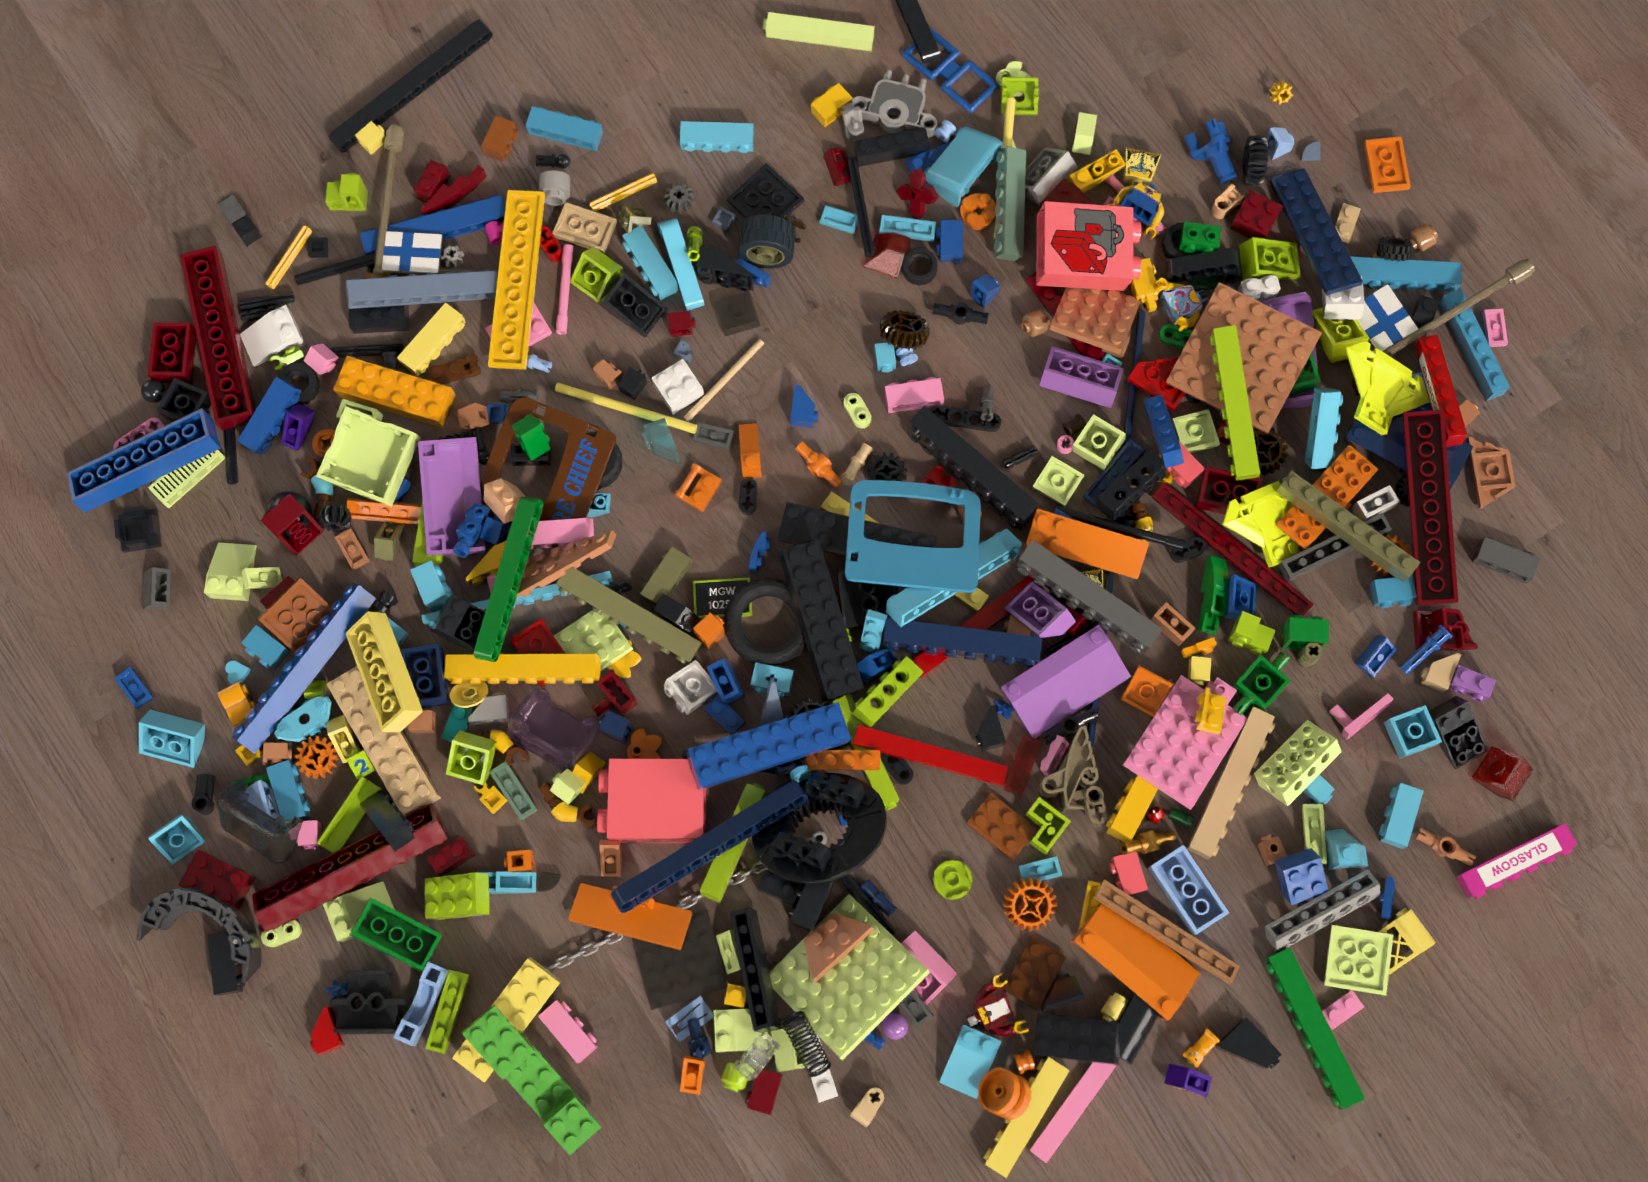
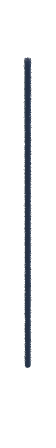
[1088,311,1146,747]

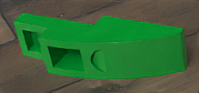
[1197,555,1229,635]

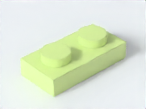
[241,567,282,589]
[716,930,741,974]

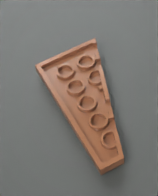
[515,530,616,603]

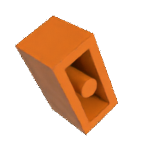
[693,613,726,650]

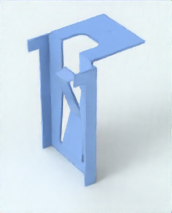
[665,996,714,1042]

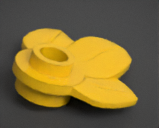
[607,640,642,678]

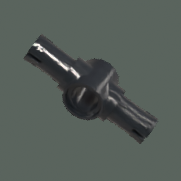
[932,302,989,325]
[1041,707,1099,745]

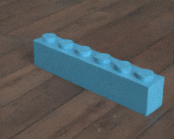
[1351,257,1462,292]
[1439,289,1510,401]

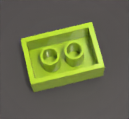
[425,873,489,920]

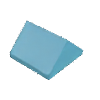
[148,814,206,865]

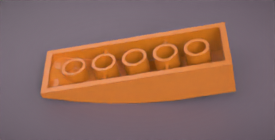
[1026,509,1149,579]

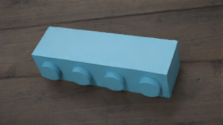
[680,121,754,153]
[622,226,679,301]

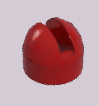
[1147,806,1165,823]

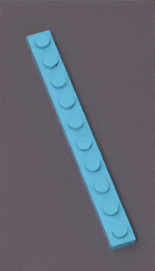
[421,571,613,627]

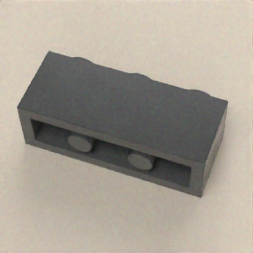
[1472,537,1540,584]

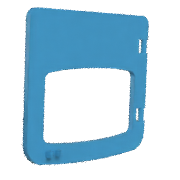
[845,480,981,593]

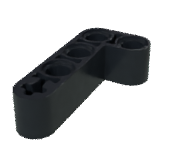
[1165,248,1241,283]

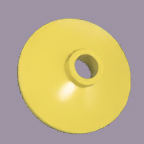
[450,681,489,708]

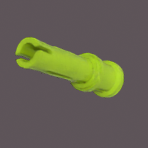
[686,226,703,261]

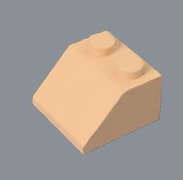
[484,478,526,524]

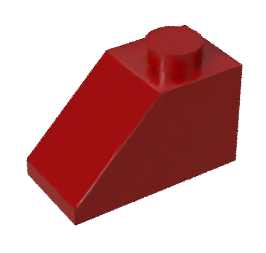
[310,1007,345,1055]

